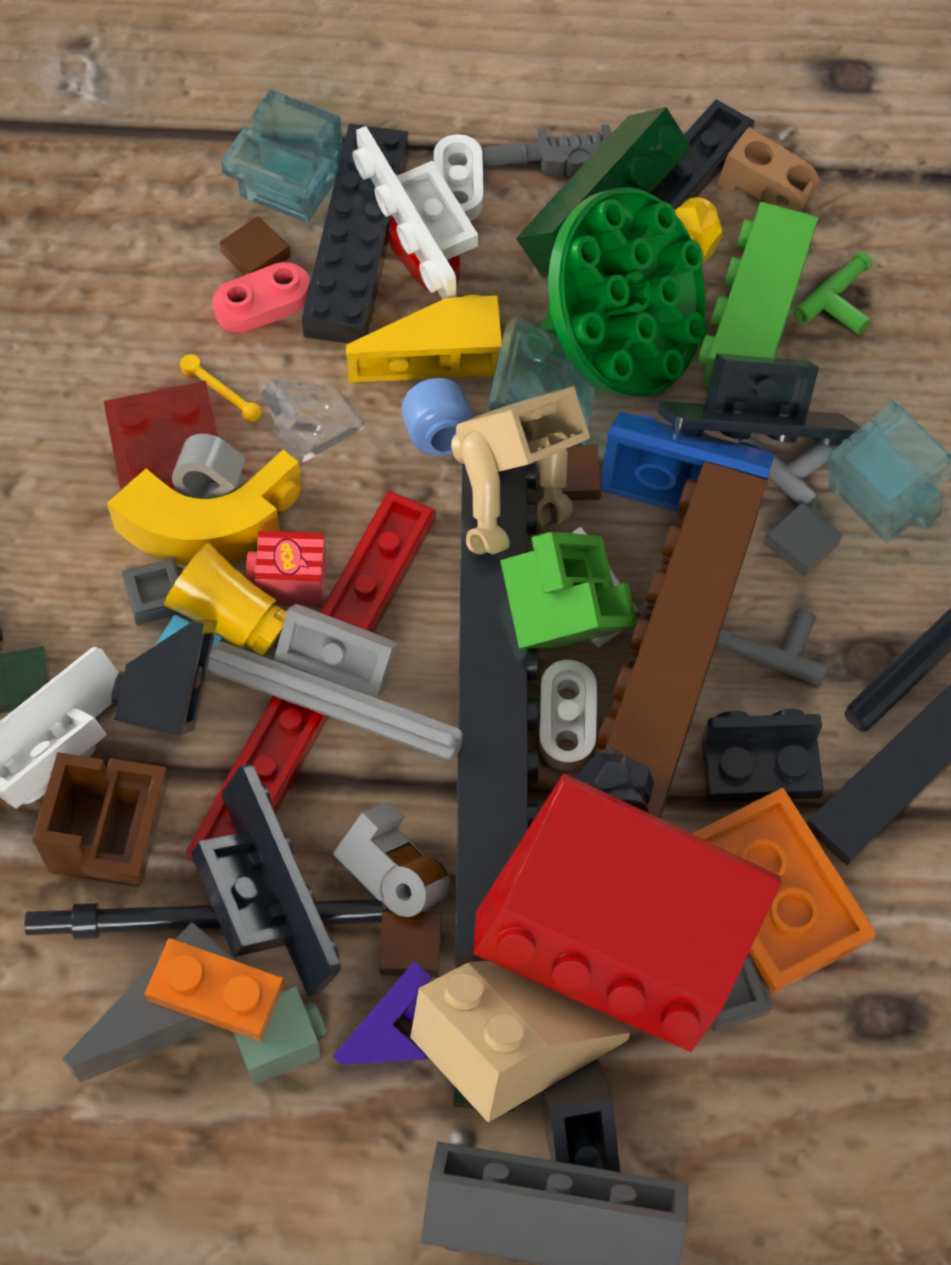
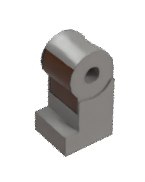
[333,801,450,917]

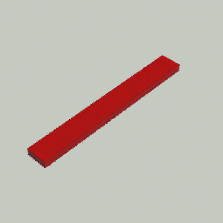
[185,490,436,862]

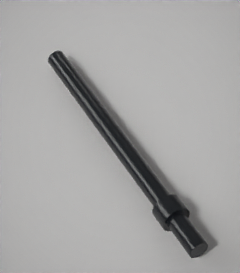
[24,899,382,940]

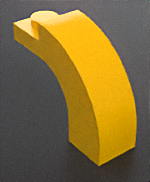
[107,450,302,565]

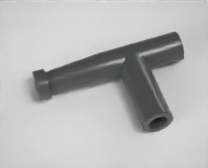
[716,609,828,686]

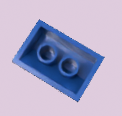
[601,412,775,512]

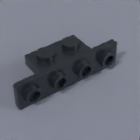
[657,353,865,446]
[191,764,341,996]

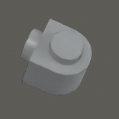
[172,434,246,499]

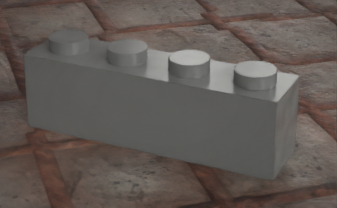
[420,1141,688,1265]

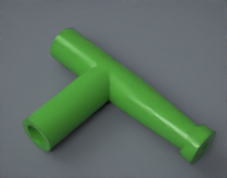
[793,251,872,335]

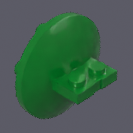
[536,188,707,398]

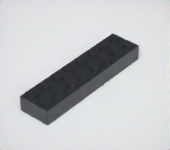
[302,124,409,344]

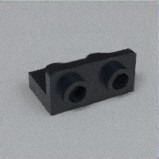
[702,709,824,802]

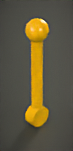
[180,354,262,422]

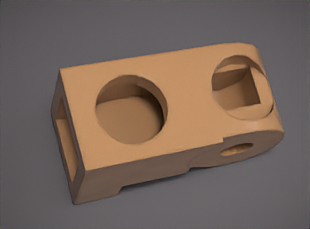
[717,127,819,212]

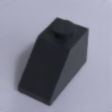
[111,619,217,735]
[540,1059,620,1172]

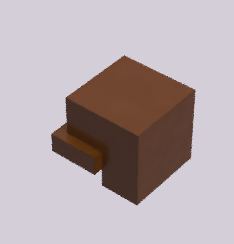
[32,752,169,887]

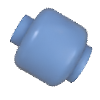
[401,378,474,456]

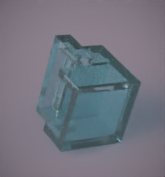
[221,89,342,223]
[829,400,951,544]

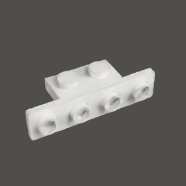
[353,126,478,300]
[0,647,119,809]

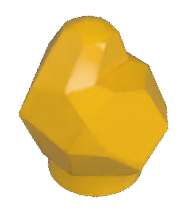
[674,197,723,265]

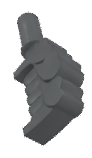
[481,125,612,179]

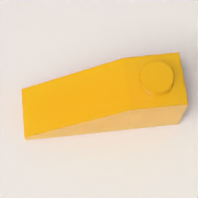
[346,294,502,383]

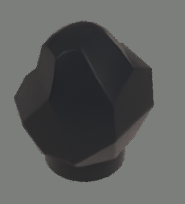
[577,748,654,813]

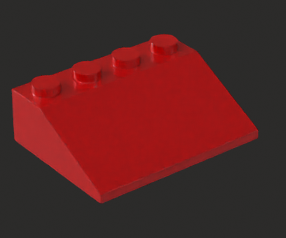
[474,773,782,1052]

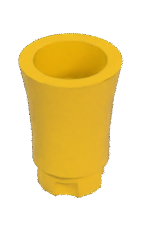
[164,543,287,657]

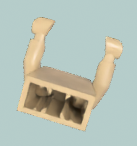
[451,386,590,555]

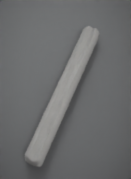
[207,642,463,761]

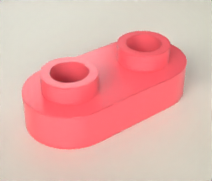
[213,262,310,333]

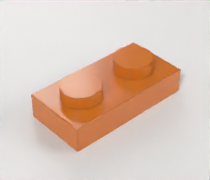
[144,938,285,1042]

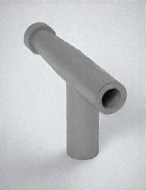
[732,433,834,508]

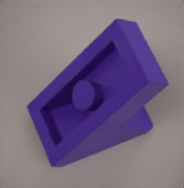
[333,961,433,1065]

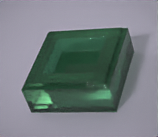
[0,646,51,713]

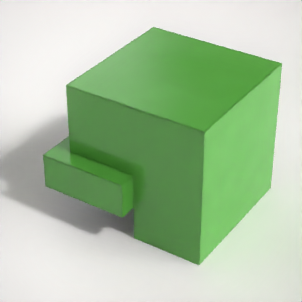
[500,531,637,648]

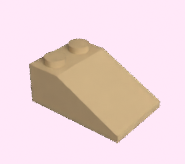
[410,961,630,1123]

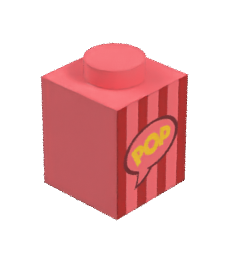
[246,531,327,607]

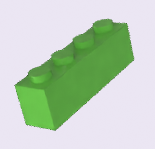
[697,202,818,388]

